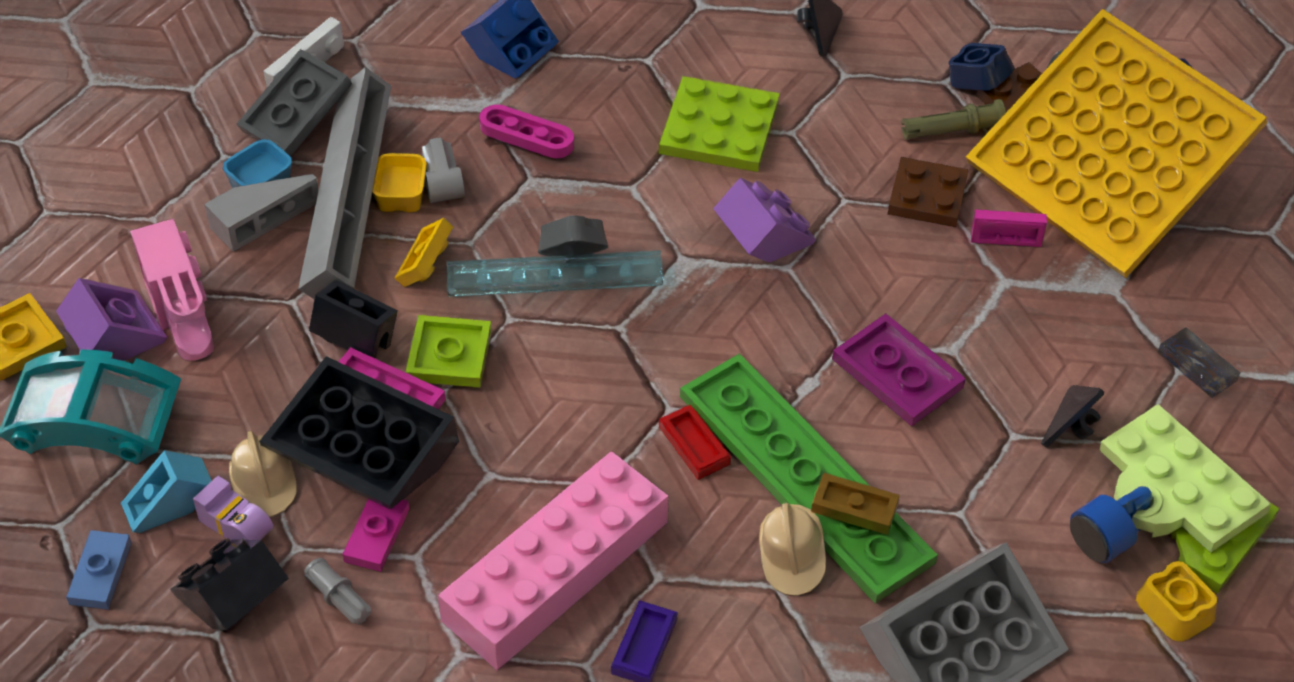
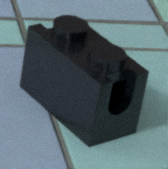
[309,280,398,358]

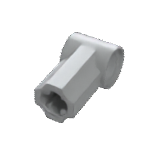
[422,138,465,203]

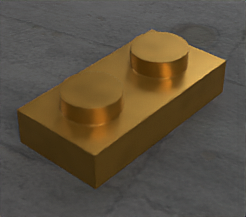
[811,473,900,535]

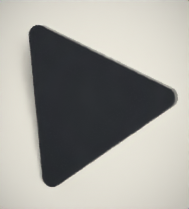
[797,0,843,57]
[1041,385,1105,448]

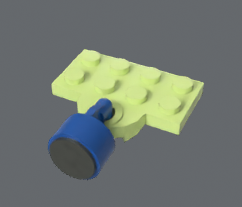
[1070,404,1271,564]

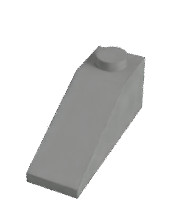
[204,174,319,252]

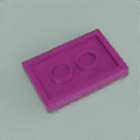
[832,313,966,427]

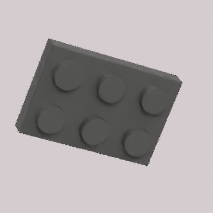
[237,49,352,157]

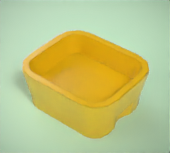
[372,153,427,212]
[1136,561,1217,642]

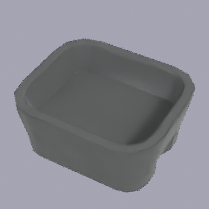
[538,215,608,259]

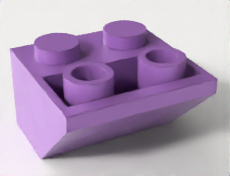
[713,178,817,262]

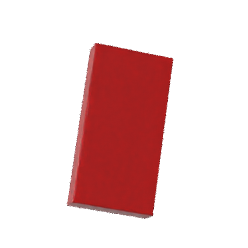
[659,405,731,480]

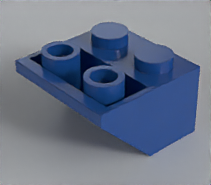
[460,0,559,79]

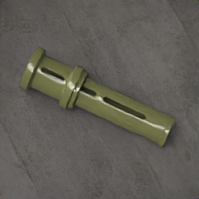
[901,99,1006,140]

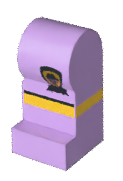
[193,476,273,540]

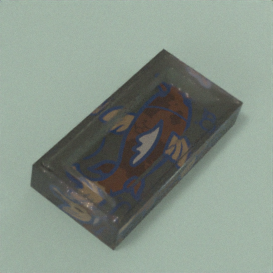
[1158,327,1240,398]

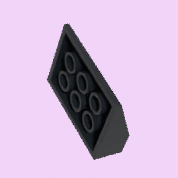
[259,356,459,510]

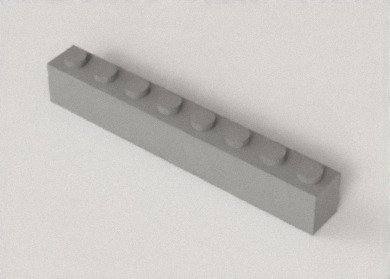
[298,67,392,299]

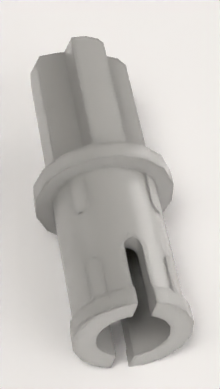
[304,558,371,625]

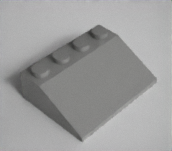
[859,542,1069,682]

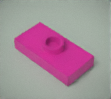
[971,210,1047,247]
[342,499,410,572]

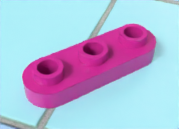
[479,104,574,158]

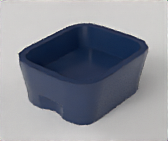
[948,43,1015,91]

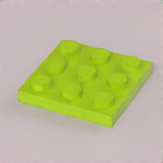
[659,76,780,172]

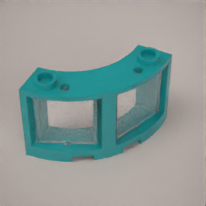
[0,349,182,464]

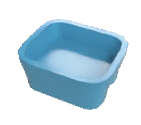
[223,139,292,188]

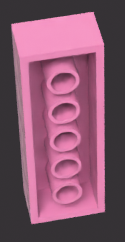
[438,451,668,671]

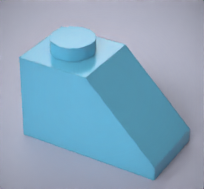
[121,450,212,533]

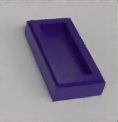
[611,600,678,682]

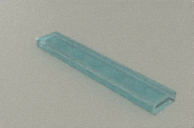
[447,250,663,297]

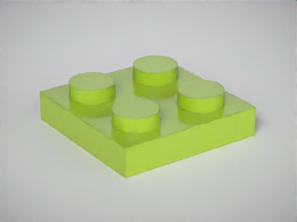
[405,315,492,388]

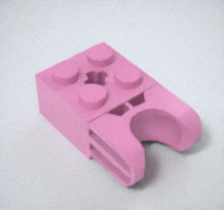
[130,219,214,361]

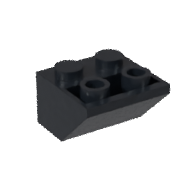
[170,538,289,630]

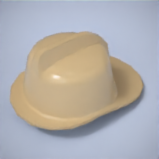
[229,431,297,517]
[759,503,826,596]

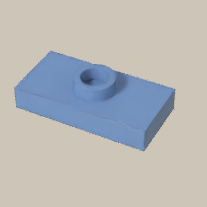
[66,530,132,610]

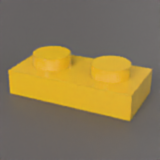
[395,217,453,287]

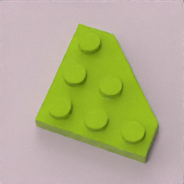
[1171,503,1280,594]

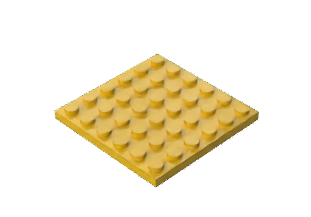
[966,9,1267,278]

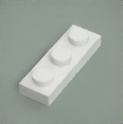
[264,17,344,88]

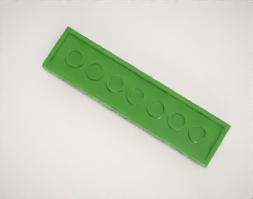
[680,353,938,604]

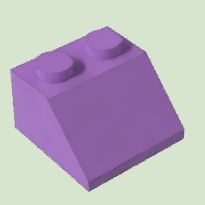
[56,278,167,361]

